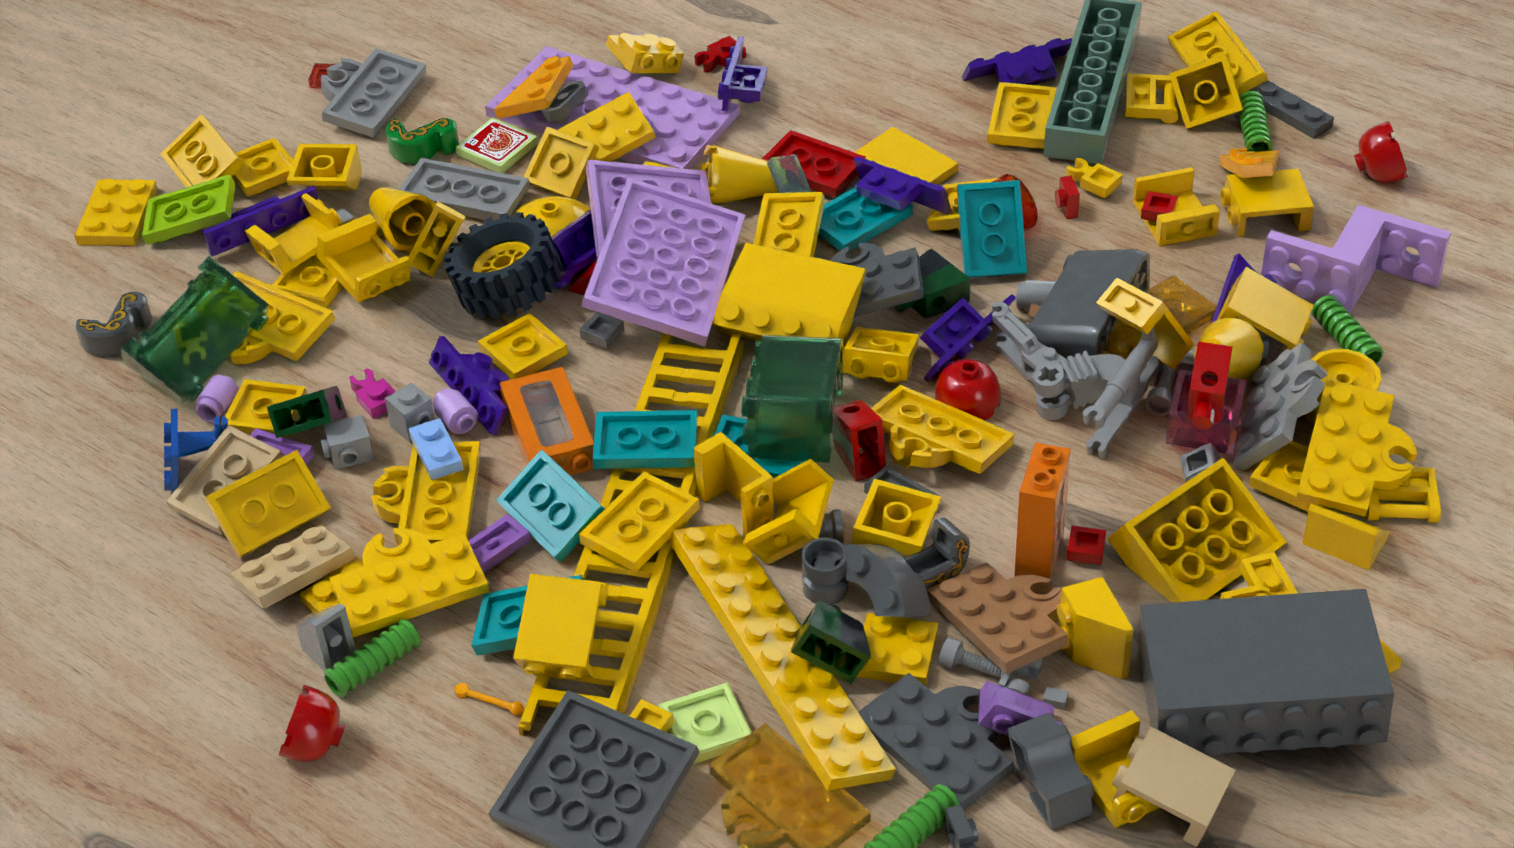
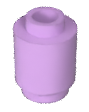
[195,375,239,423]
[433,388,478,434]

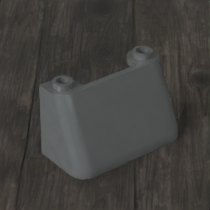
[1025,249,1150,359]

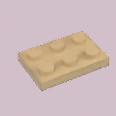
[166,425,283,535]
[230,525,356,609]

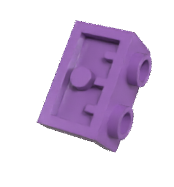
[978,681,1063,736]

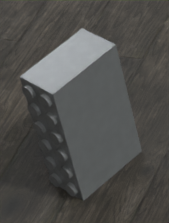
[1138,589,1394,755]

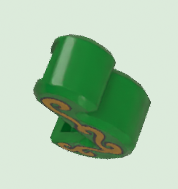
[385,118,459,165]

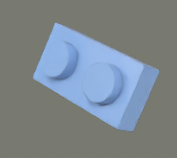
[408,418,463,480]

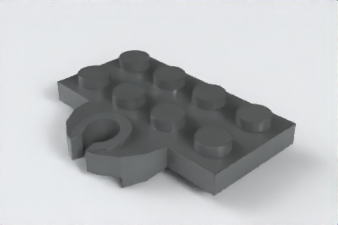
[830,243,924,317]
[858,673,1014,811]

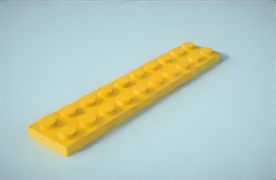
[668,524,896,791]

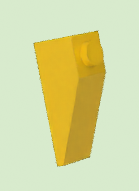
[408,201,466,277]

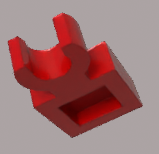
[694,36,746,73]

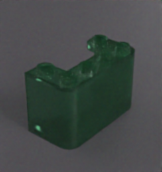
[741,335,843,463]

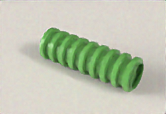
[1239,91,1272,152]
[1311,295,1384,364]
[324,619,421,698]
[864,784,960,848]

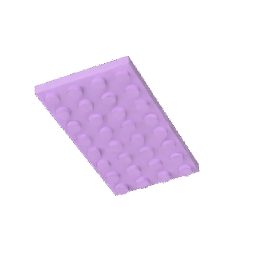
[485,46,740,169]

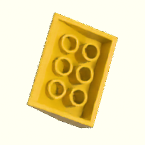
[712,243,867,361]
[1107,458,1287,603]

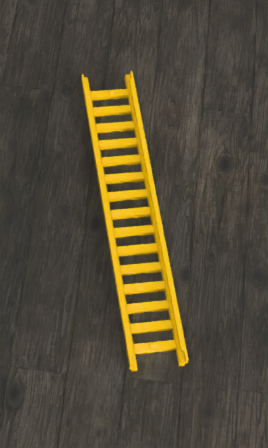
[518,333,745,736]

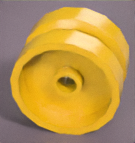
[1305,349,1382,425]

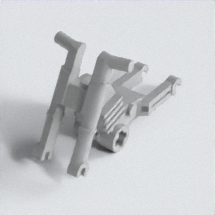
[992,302,1160,459]

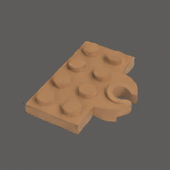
[927,562,1068,675]

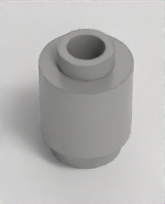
[1016,280,1056,312]

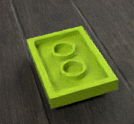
[142,174,235,245]

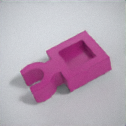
[349,368,395,419]

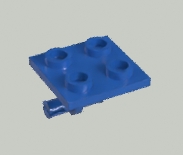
[164,409,228,495]

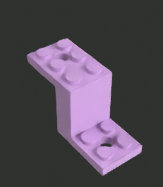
[1261,205,1451,314]

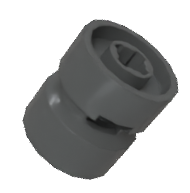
[802,538,848,605]

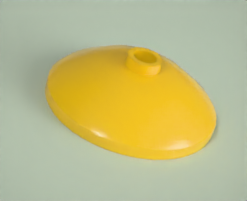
[511,196,591,237]

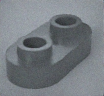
[542,81,588,123]

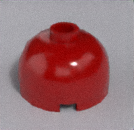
[1354,121,1408,183]
[935,359,1001,420]
[279,685,345,762]

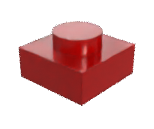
[1055,175,1080,219]
[1141,191,1178,222]
[1066,525,1107,565]

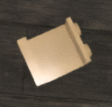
[1112,727,1235,847]

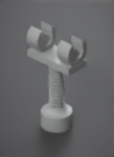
[1145,350,1195,416]
[939,637,1043,696]

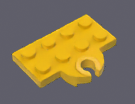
[197,271,335,364]
[1296,379,1417,517]
[871,384,1015,474]
[371,441,481,546]
[329,528,489,638]

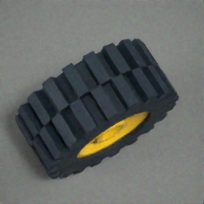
[444,212,563,319]

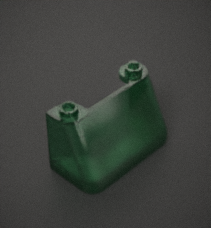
[121,256,269,403]

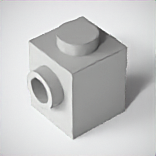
[385,383,435,443]
[320,415,374,470]

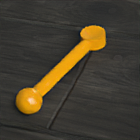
[454,683,524,716]

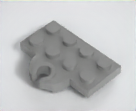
[321,48,426,138]
[1233,343,1327,471]

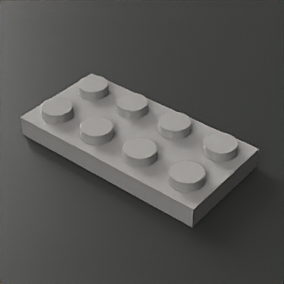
[398,158,530,221]

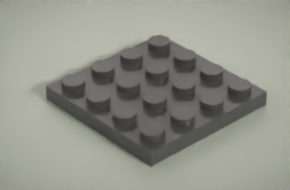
[488,690,700,848]

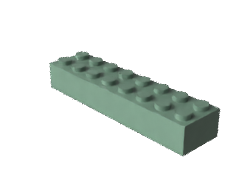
[1044,0,1142,164]

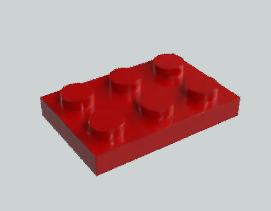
[762,130,866,198]

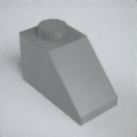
[296,604,355,671]

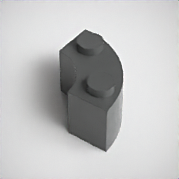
[846,544,931,616]
[1008,713,1094,830]

